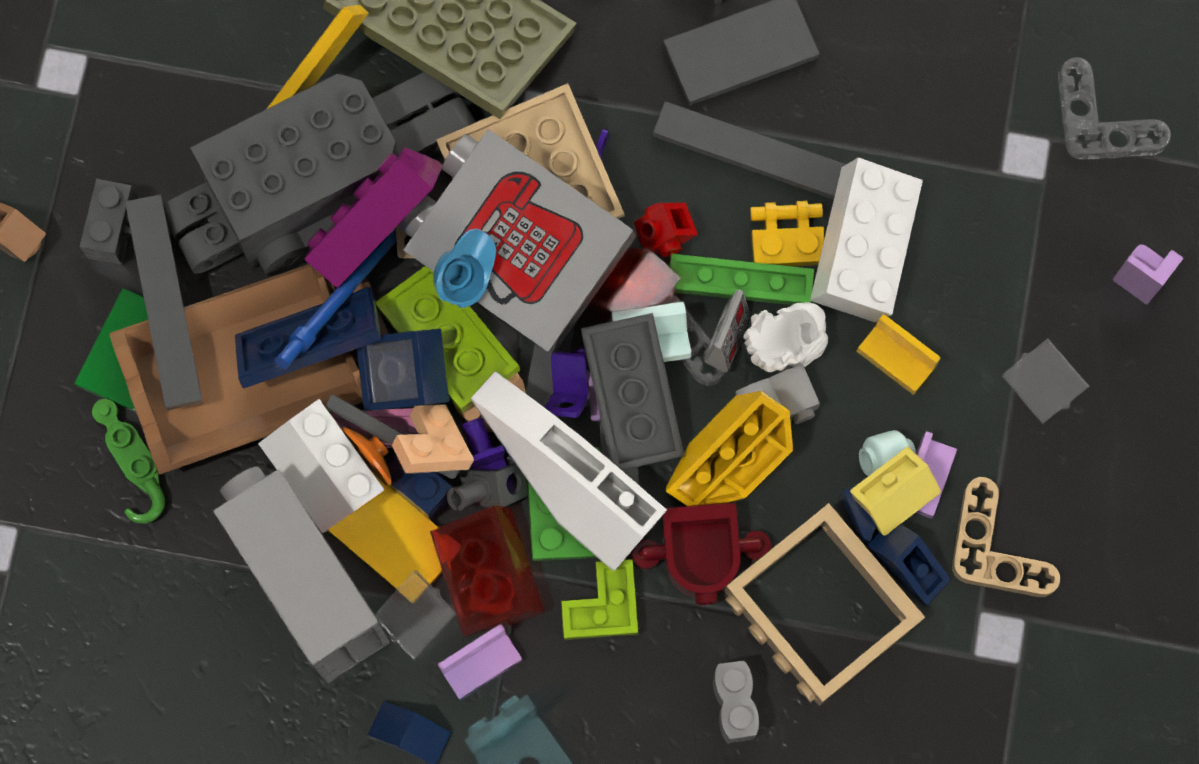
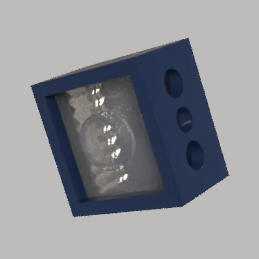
[357,329,449,411]

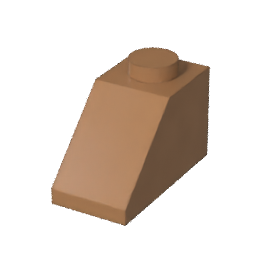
[0,203,46,262]

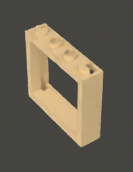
[725,503,925,706]

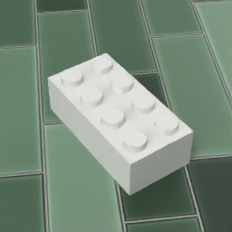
[810,157,923,322]

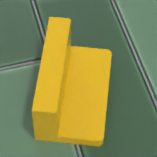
[857,314,941,395]

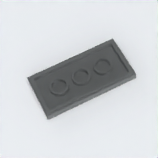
[663,0,820,106]
[581,313,684,470]

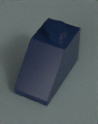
[386,453,452,521]
[867,525,951,606]

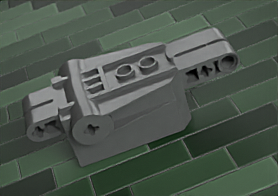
[164,72,477,276]

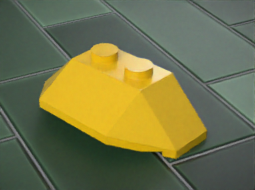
[666,391,793,506]

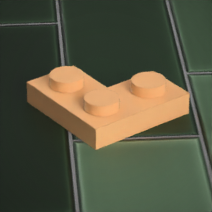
[392,405,474,473]

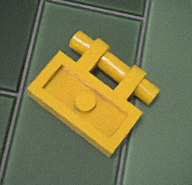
[750,201,824,266]

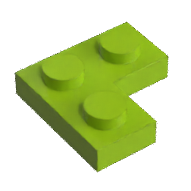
[561,559,638,640]

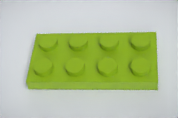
[376,266,520,414]

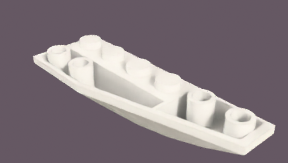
[471,372,667,572]

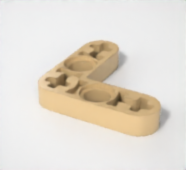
[952,477,1060,597]

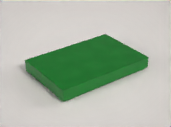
[74,288,148,413]

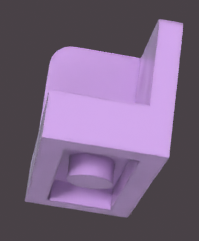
[1113,245,1183,305]

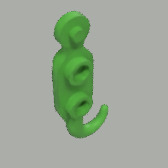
[92,399,165,524]

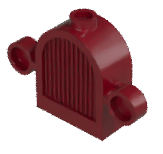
[632,503,771,605]

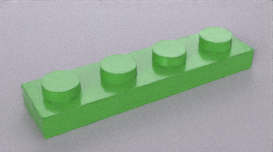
[667,254,814,305]

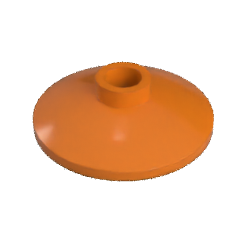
[341,427,392,486]

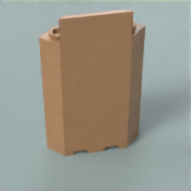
[109,264,388,475]

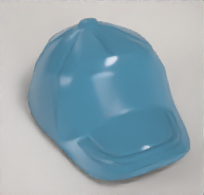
[433,229,496,308]

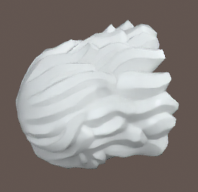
[744,302,828,372]

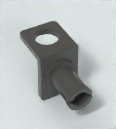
[447,463,528,511]

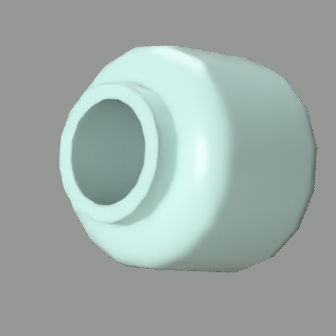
[859,430,916,476]

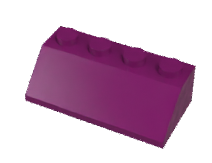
[304,147,443,288]

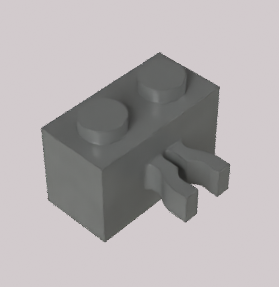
[79,179,139,265]

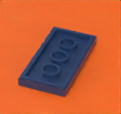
[235,287,382,389]

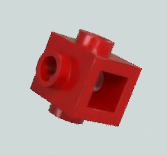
[633,202,698,257]

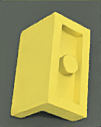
[850,446,941,536]

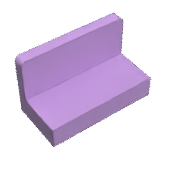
[916,431,957,519]
[438,624,522,701]

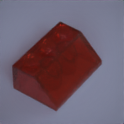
[430,505,545,636]

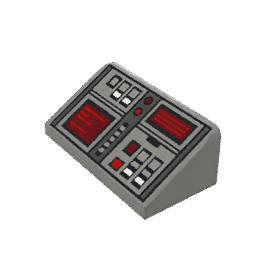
[704,289,750,372]

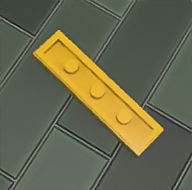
[267,5,369,109]

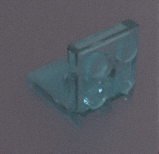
[464,695,572,764]

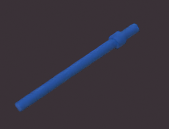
[275,227,397,369]

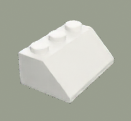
[258,399,384,533]

